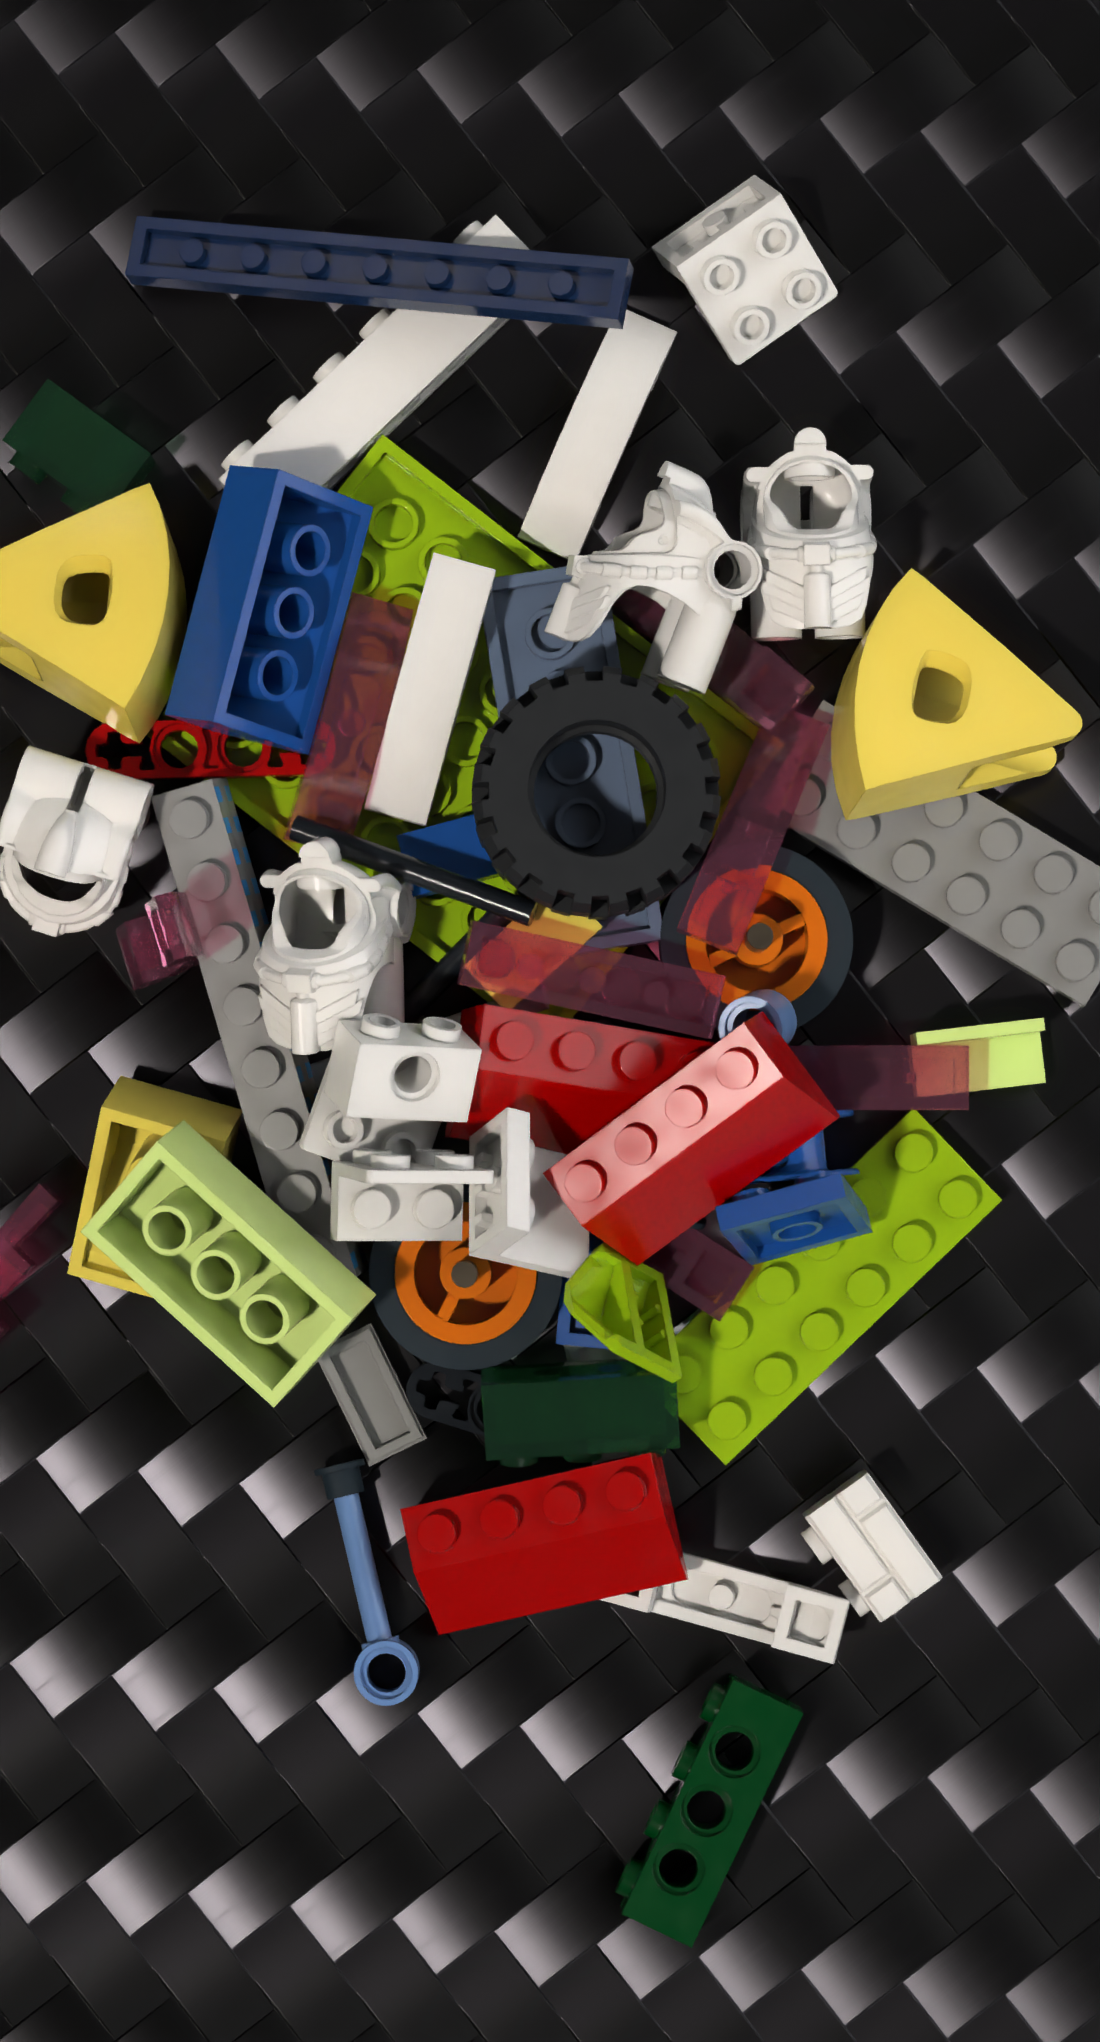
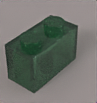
[2,379,156,514]

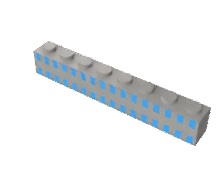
[151,778,369,1277]

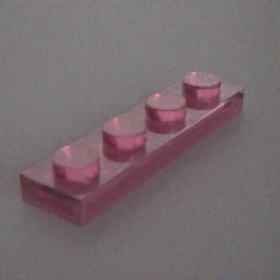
[457,920,726,1039]

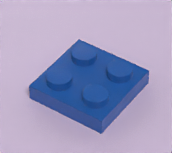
[715,1170,872,1266]

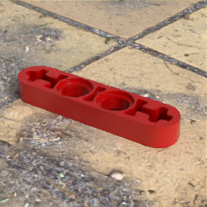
[85,719,337,780]

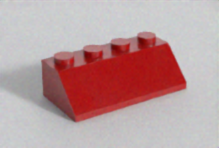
[445,1004,716,1155]
[543,1011,841,1266]
[400,1452,689,1635]

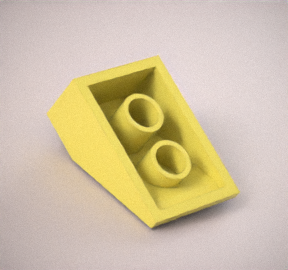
[67,1076,242,1298]

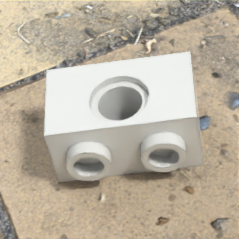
[324,1013,482,1122]

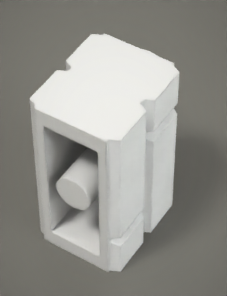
[801,1470,943,1622]

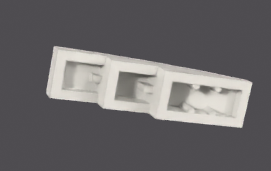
[364,553,496,827]

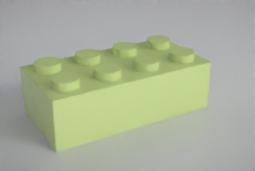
[80,1120,376,1407]

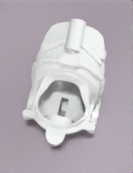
[740,427,877,641]
[544,461,763,694]
[0,746,154,937]
[253,837,416,1055]

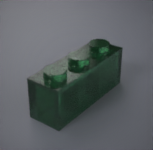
[481,1358,680,1467]

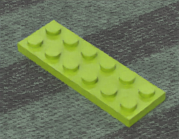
[637,1108,1002,1466]

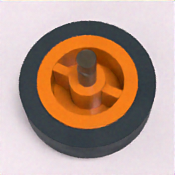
[659,844,853,1032]
[369,1184,562,1370]

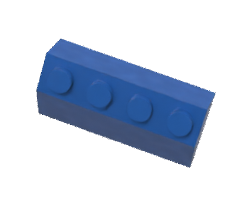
[165,465,373,755]

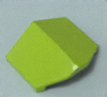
[563,1242,682,1383]

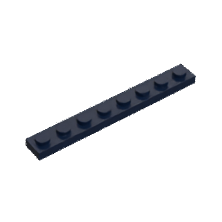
[125,216,634,329]

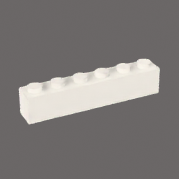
[219,214,530,490]

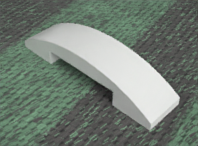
[518,309,677,561]
[599,1553,850,1664]

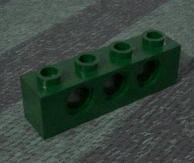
[615,1673,803,1948]

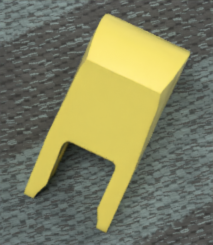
[0,483,187,744]
[831,568,1082,820]

